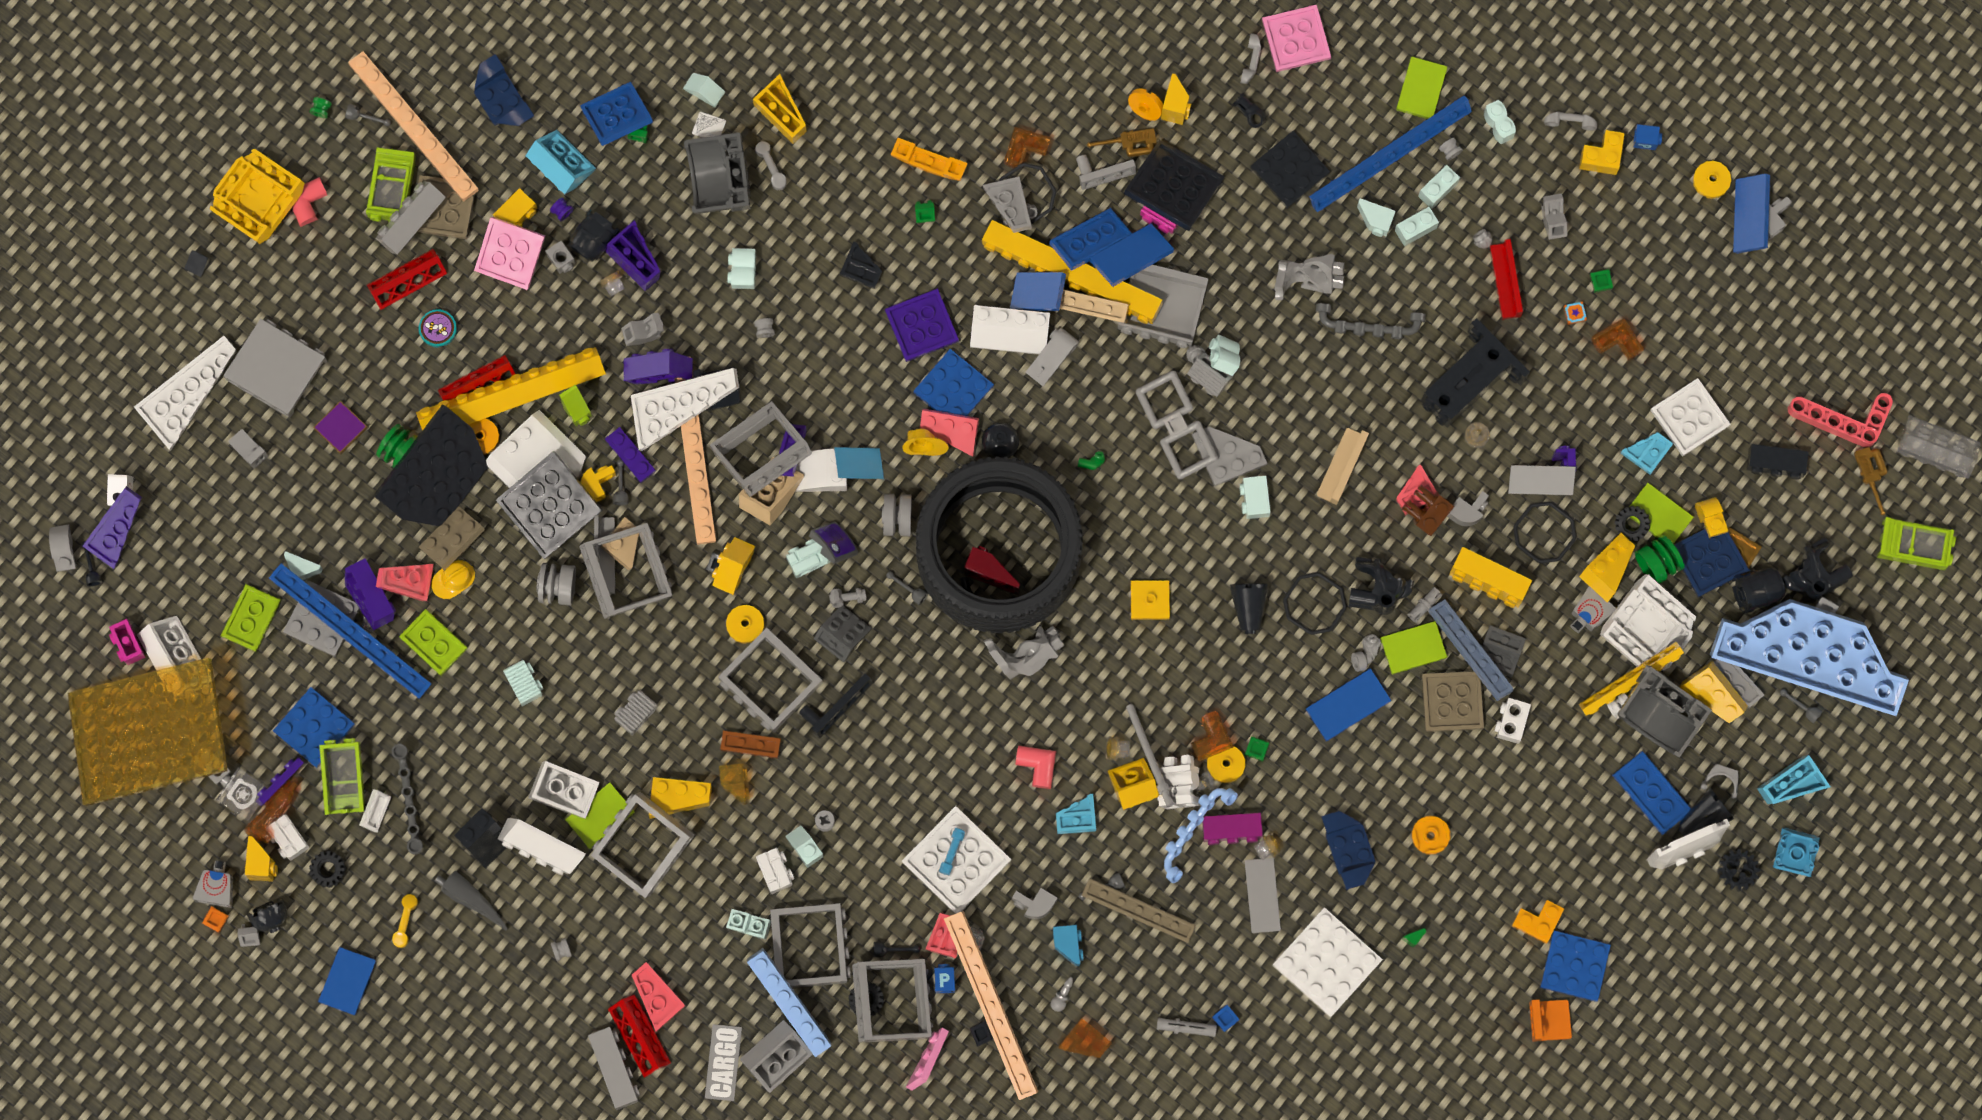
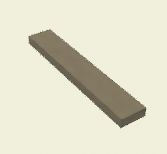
[1081,878,1196,943]

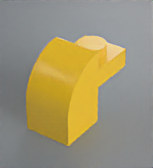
[581,465,616,502]
[1695,497,1728,538]

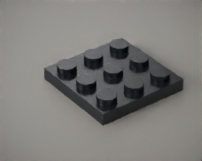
[1250,131,1330,209]

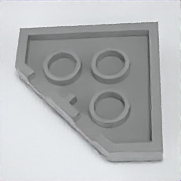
[1192,426,1267,487]

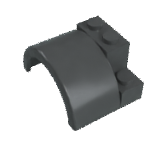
[684,132,751,214]
[1617,665,1712,757]

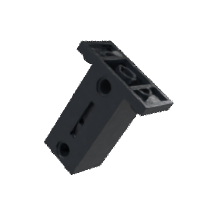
[1421,318,1530,428]

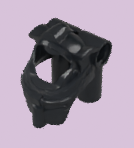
[1782,537,1853,603]
[1349,556,1414,615]

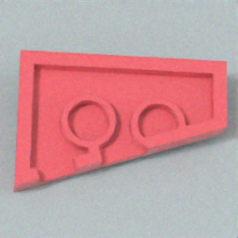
[920,409,979,457]
[376,564,434,601]

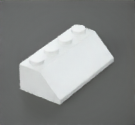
[970,305,1050,355]
[137,616,213,701]
[498,818,586,875]

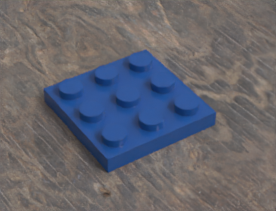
[580,82,653,146]
[913,349,994,416]
[273,687,355,768]
[1540,931,1611,1002]

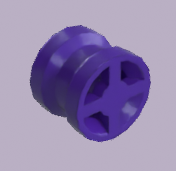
[550,198,574,222]

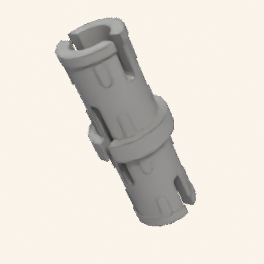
[1407,587,1442,623]

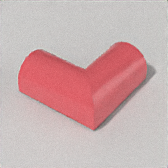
[292,177,327,227]
[1015,746,1056,789]

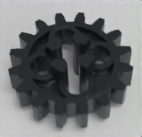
[1717,849,1760,892]

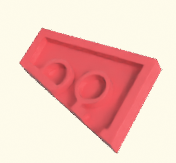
[632,962,685,1032]

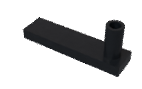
[799,674,873,738]

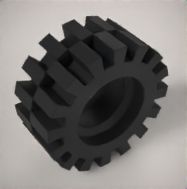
[1615,506,1651,541]
[309,851,346,888]
[848,981,884,1016]

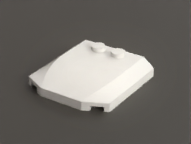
[486,410,586,488]
[1600,574,1696,672]
[1647,819,1730,869]

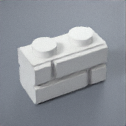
[267,814,310,861]
[756,848,794,894]

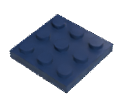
[1675,529,1749,598]

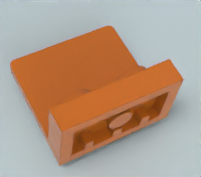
[1529,1000,1572,1042]

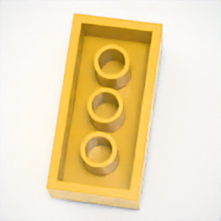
[1449,547,1532,608]

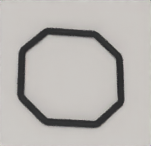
[999,163,1056,224]
[1513,502,1576,563]
[1283,572,1347,635]

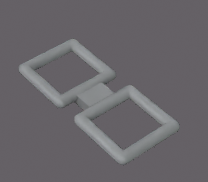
[1136,371,1218,479]

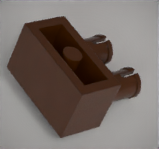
[1402,485,1455,536]

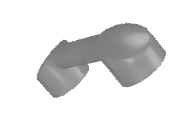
[1240,33,1261,84]
[1544,112,1597,131]
[755,141,787,190]

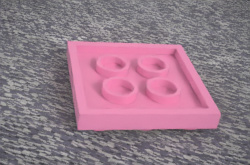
[1262,5,1331,72]
[474,216,545,290]

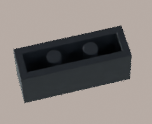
[1746,444,1809,480]

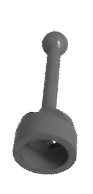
[345,104,391,126]
[613,459,628,506]
[886,571,928,605]
[1780,689,1823,724]
[1079,873,1125,900]

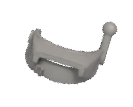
[1701,764,1738,799]

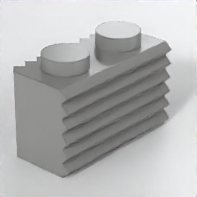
[1187,353,1234,397]
[614,690,658,736]

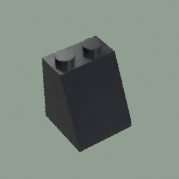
[454,808,507,869]

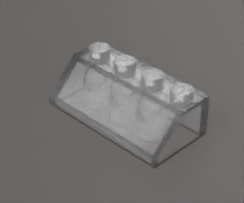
[1897,415,1981,479]

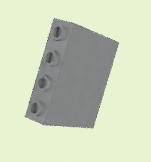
[1118,265,1208,348]
[224,319,327,418]

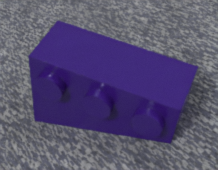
[606,220,660,291]
[623,349,693,384]
[345,558,395,630]

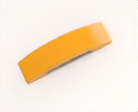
[891,138,968,181]

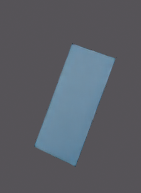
[834,447,884,479]

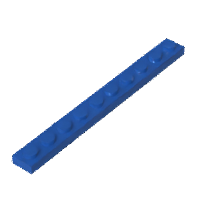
[1309,96,1472,212]
[269,563,432,699]

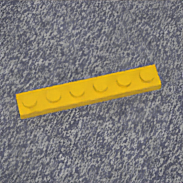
[1579,642,1684,716]

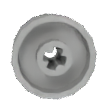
[882,494,912,537]

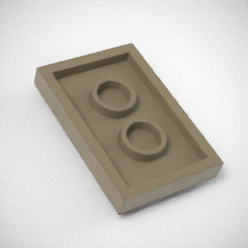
[419,507,485,571]

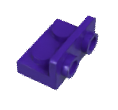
[1552,446,1576,472]

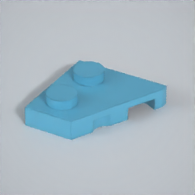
[1056,794,1096,834]

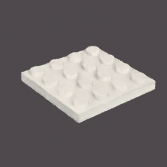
[902,806,1011,914]
[1272,907,1383,1018]

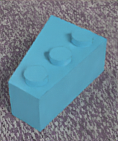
[1757,755,1831,804]

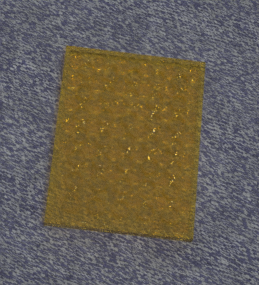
[68,658,228,806]

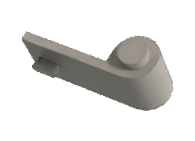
[1025,328,1079,387]

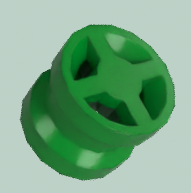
[309,97,332,118]

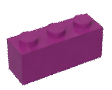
[1202,813,1262,845]

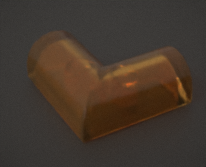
[1004,127,1051,169]
[1591,318,1644,360]
[1190,711,1234,762]

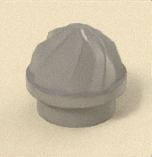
[1473,229,1492,249]
[1187,345,1205,364]

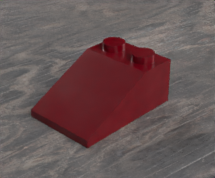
[964,546,1020,595]

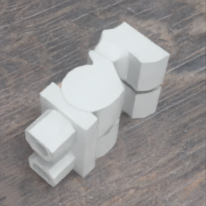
[1158,755,1201,809]

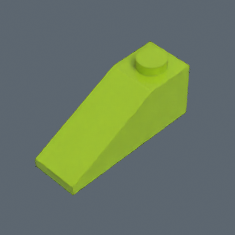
[559,385,592,426]

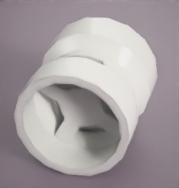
[1607,693,1628,719]

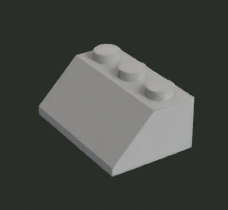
[740,1020,813,1093]

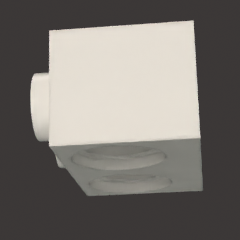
[1495,698,1531,744]

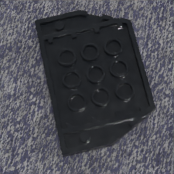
[373,405,488,527]

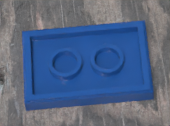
[1010,272,1066,311]
[318,947,376,1016]

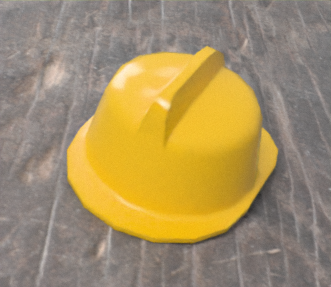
[902,429,949,456]
[432,560,475,599]

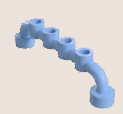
[1164,788,1238,883]

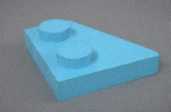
[1621,432,1673,474]

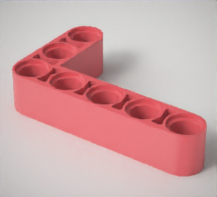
[1788,393,1893,448]

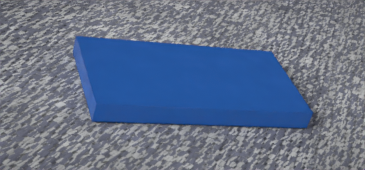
[1733,174,1770,254]
[1049,208,1132,271]
[1090,224,1174,287]
[1305,669,1391,742]
[1613,751,1691,835]

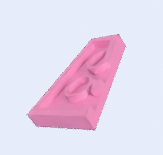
[906,1028,949,1090]

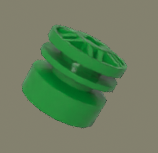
[376,424,418,468]
[1635,535,1684,584]

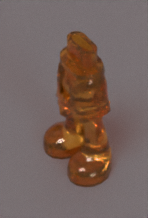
[244,781,297,844]

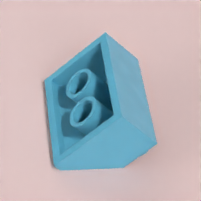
[525,130,596,194]

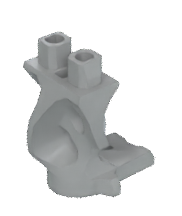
[1275,254,1344,300]
[984,626,1064,680]

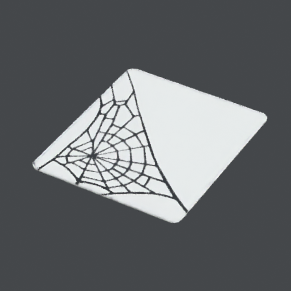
[692,112,726,138]

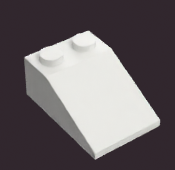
[795,449,847,492]
[528,761,599,819]

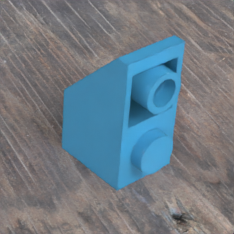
[1053,925,1083,966]

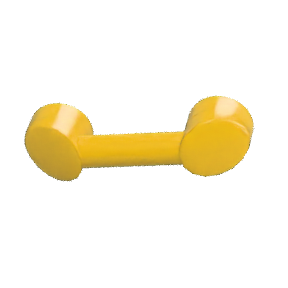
[392,894,418,948]

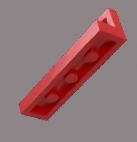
[1489,239,1523,320]
[367,249,447,310]
[437,355,515,401]
[608,995,671,1078]

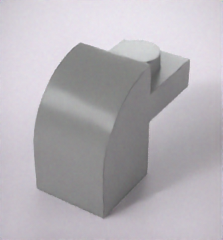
[1542,193,1567,240]
[1768,197,1792,241]
[621,313,664,346]
[1447,491,1489,526]
[49,525,76,572]
[1012,888,1057,920]

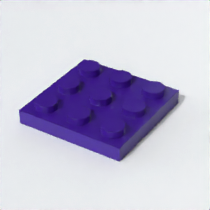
[885,289,959,362]

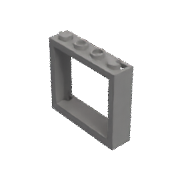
[710,401,812,497]
[579,523,672,619]
[718,627,822,733]
[591,792,695,898]
[770,903,851,988]
[852,959,933,1043]

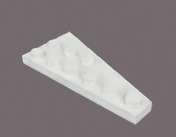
[134,336,237,451]
[631,368,739,451]

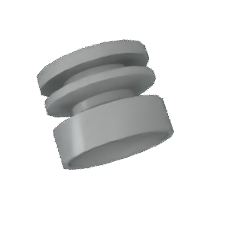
[537,563,576,606]

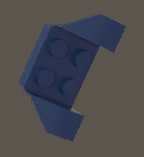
[474,54,534,126]
[1321,811,1376,890]

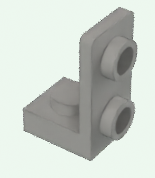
[229,429,268,469]

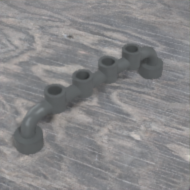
[1315,303,1426,339]
[392,744,423,855]

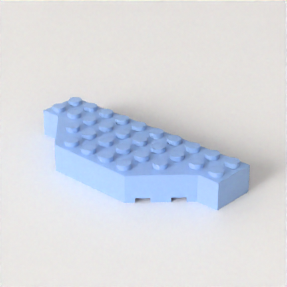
[1710,599,1909,716]

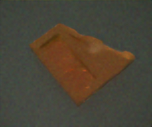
[1058,1018,1112,1059]

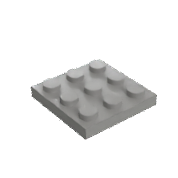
[283,581,360,658]

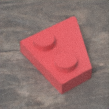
[1396,464,1436,516]
[926,913,957,958]

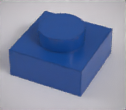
[1212,1005,1240,1032]

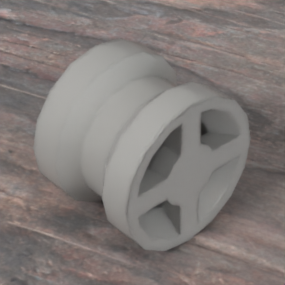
[1439,138,1463,161]
[754,318,775,338]
[815,811,835,832]
[551,938,572,961]

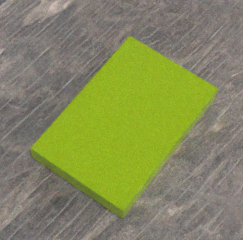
[1396,56,1447,119]
[1629,483,1694,544]
[221,584,281,652]
[399,609,468,676]
[1380,621,1447,675]
[565,783,635,849]

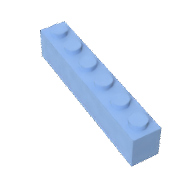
[747,948,831,1057]

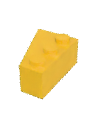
[753,74,807,144]
[1579,533,1635,603]
[1679,661,1748,723]
[649,777,712,819]

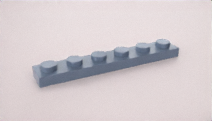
[1429,600,1514,701]

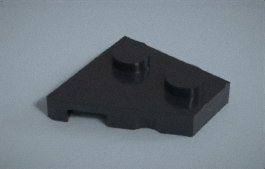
[840,241,882,289]

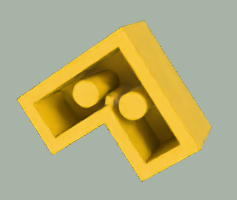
[1579,130,1624,175]
[712,537,755,595]

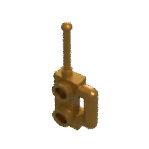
[1087,128,1157,157]
[1854,447,1887,515]

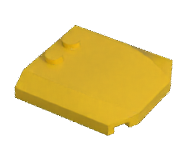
[210,149,305,244]

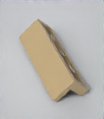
[1060,290,1129,324]
[1317,428,1369,505]

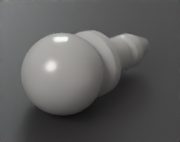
[1051,977,1073,1012]

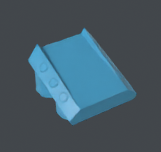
[1773,828,1820,877]

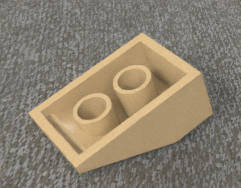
[739,457,804,525]

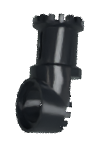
[1233,92,1267,128]

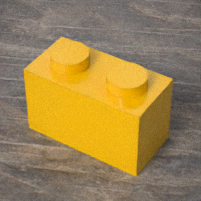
[493,188,537,227]

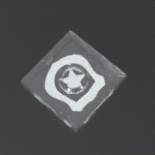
[216,768,268,821]

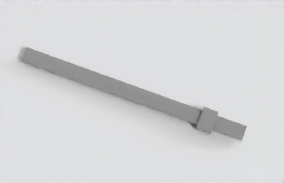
[1126,704,1174,807]

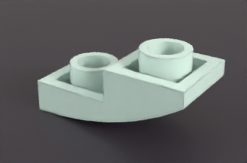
[726,909,771,940]

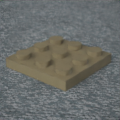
[417,175,476,240]
[1422,671,1484,732]

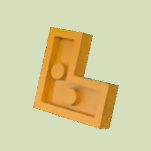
[1512,900,1564,944]

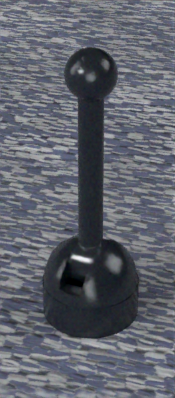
[81,541,102,587]
[873,942,921,957]

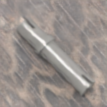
[1157,1017,1217,1037]

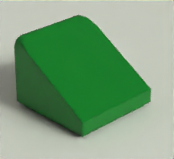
[1402,928,1426,948]

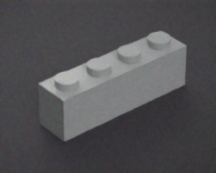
[376,181,446,254]
[588,1027,640,1110]

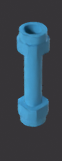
[939,828,966,876]

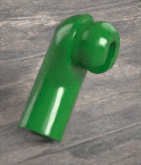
[1077,451,1105,470]

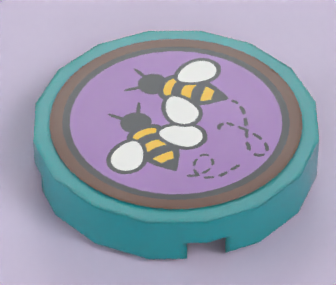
[419,309,457,348]

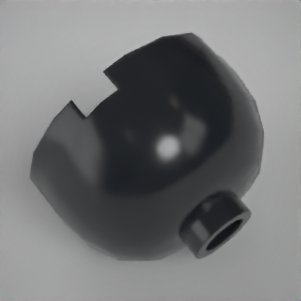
[982,422,1019,459]
[247,898,287,934]

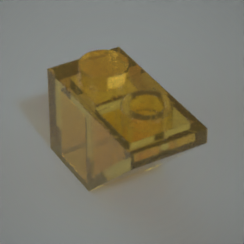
[719,764,750,805]

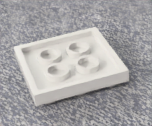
[1650,378,1731,457]

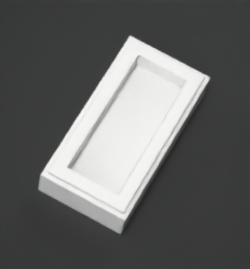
[359,789,391,833]

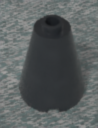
[1230,583,1268,634]
[1679,788,1734,836]

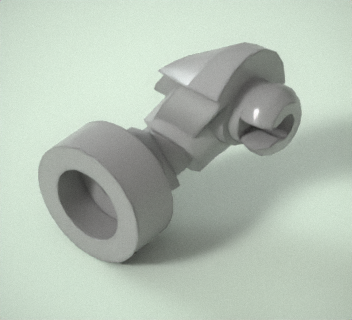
[1351,634,1381,672]

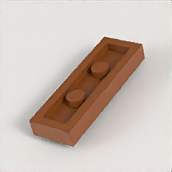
[720,731,781,759]

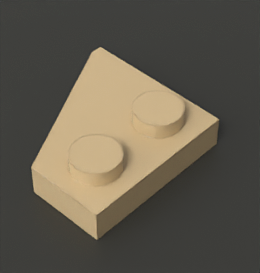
[601,517,639,570]

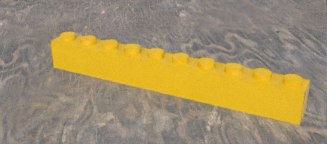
[982,220,1162,324]
[416,347,606,430]

